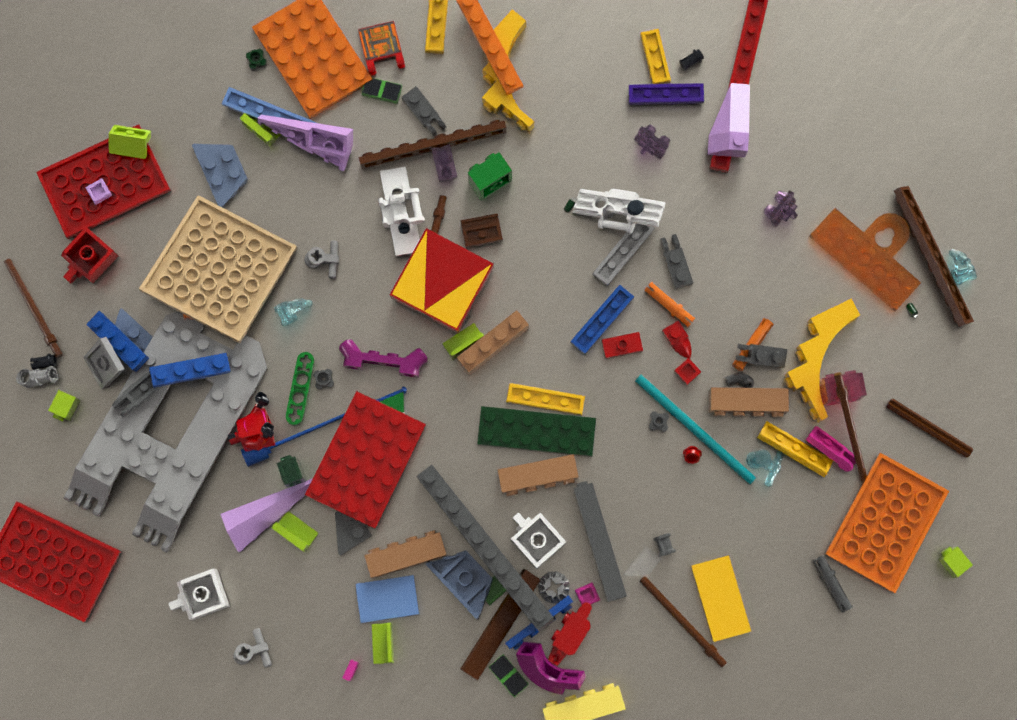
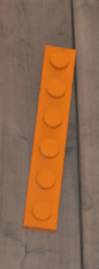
[456,0,523,95]

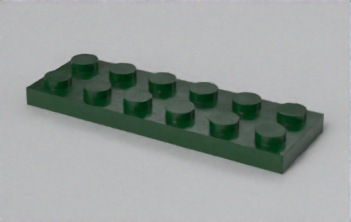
[477,406,596,457]

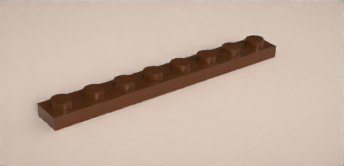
[359,120,507,170]
[894,186,974,327]

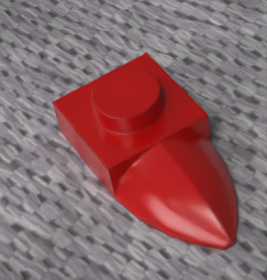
[662,320,692,359]

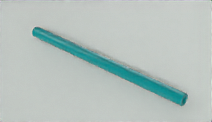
[635,374,756,484]

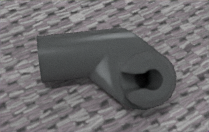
[725,372,754,388]

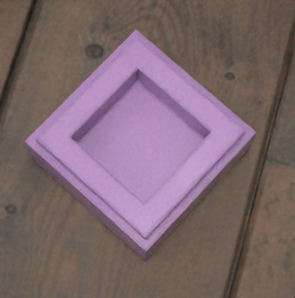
[85,178,112,205]

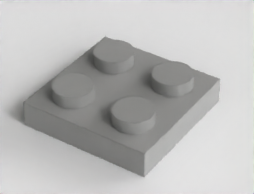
[83,337,125,389]

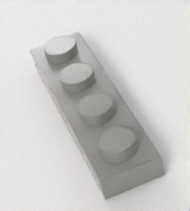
[592,224,655,286]

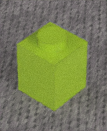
[48,390,80,422]
[938,546,973,578]

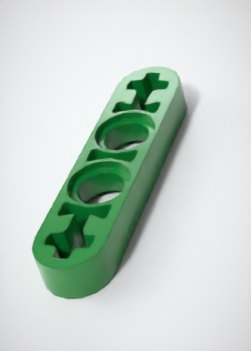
[286,352,315,426]

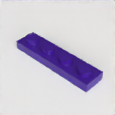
[628,83,704,105]

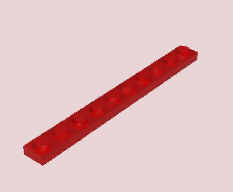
[709,0,768,173]

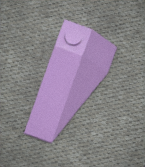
[707,83,750,158]

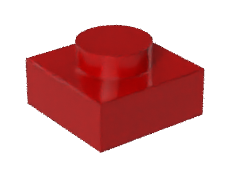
[674,358,701,385]

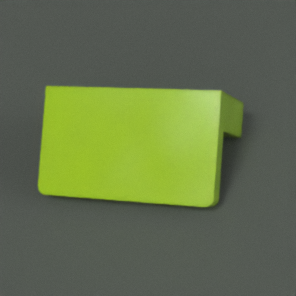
[239,113,282,147]
[109,125,151,159]
[442,323,484,360]
[272,511,318,552]
[372,623,394,664]

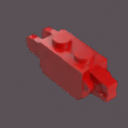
[548,602,592,666]

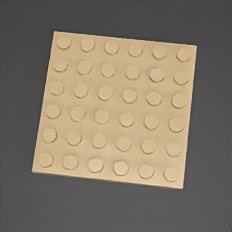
[139,195,297,343]

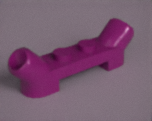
[339,339,428,377]

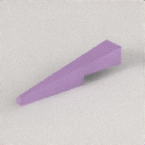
[258,115,353,171]
[221,479,312,552]

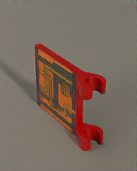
[358,21,405,76]

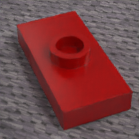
[601,332,643,359]

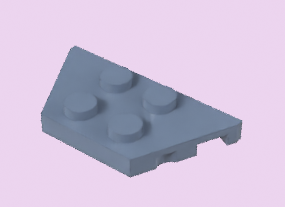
[192,144,248,208]
[115,308,153,371]
[426,550,493,620]

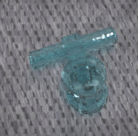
[949,249,977,286]
[274,298,313,326]
[746,449,784,487]

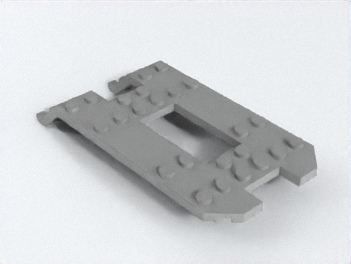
[64,312,267,553]

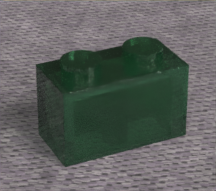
[276,455,307,488]

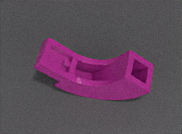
[516,642,586,695]

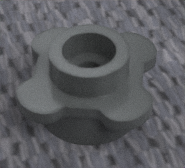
[313,369,334,389]
[649,411,669,432]

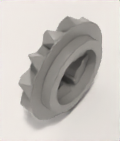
[538,571,570,603]

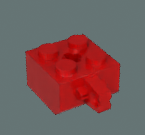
[61,227,119,284]

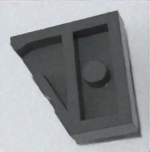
[335,511,372,556]

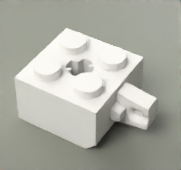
[511,512,566,569]
[169,569,230,620]

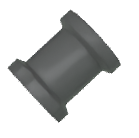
[653,533,676,557]

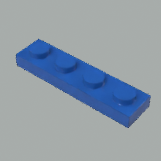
[570,285,634,355]
[86,311,149,372]
[149,353,231,388]
[506,595,573,650]

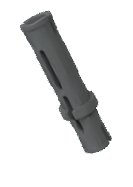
[813,555,853,613]

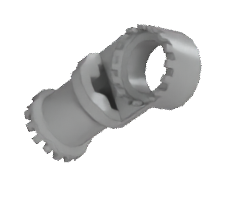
[16,366,58,388]

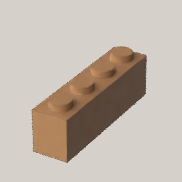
[457,310,529,376]
[709,387,789,417]
[497,454,579,496]
[364,530,447,579]

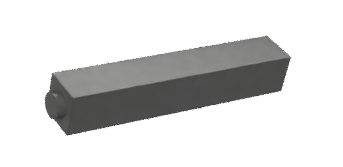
[573,481,627,602]

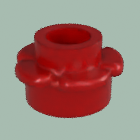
[683,446,702,464]

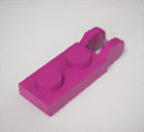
[805,426,856,472]

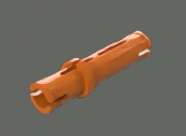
[644,282,696,327]
[732,318,774,371]

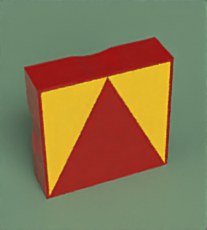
[389,228,494,334]

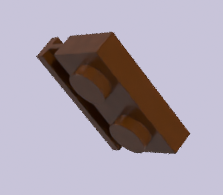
[460,213,503,248]

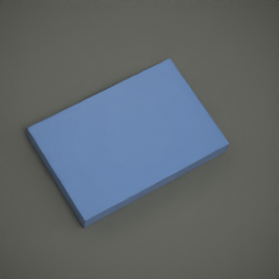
[355,575,419,623]

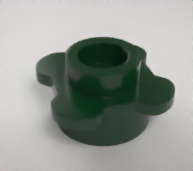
[246,49,267,69]

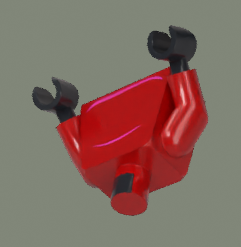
[228,392,275,451]

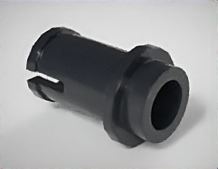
[679,49,704,71]
[30,354,57,370]

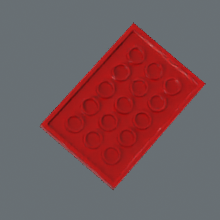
[36,124,171,239]
[305,391,426,529]
[0,501,122,623]

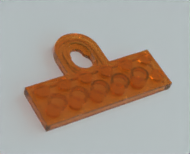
[809,208,921,311]

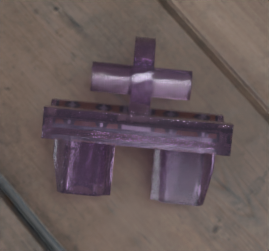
[634,124,670,159]
[432,145,458,182]
[764,190,798,227]

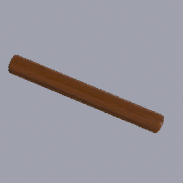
[886,398,973,457]

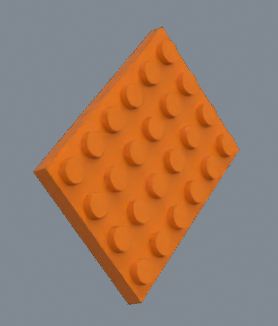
[252,0,372,119]
[824,453,949,593]

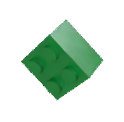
[468,152,512,201]

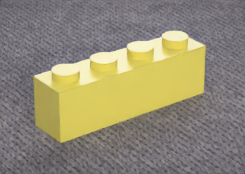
[542,683,626,720]

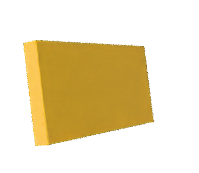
[691,555,752,642]

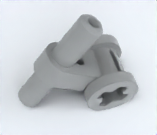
[304,241,339,279]
[233,628,272,668]

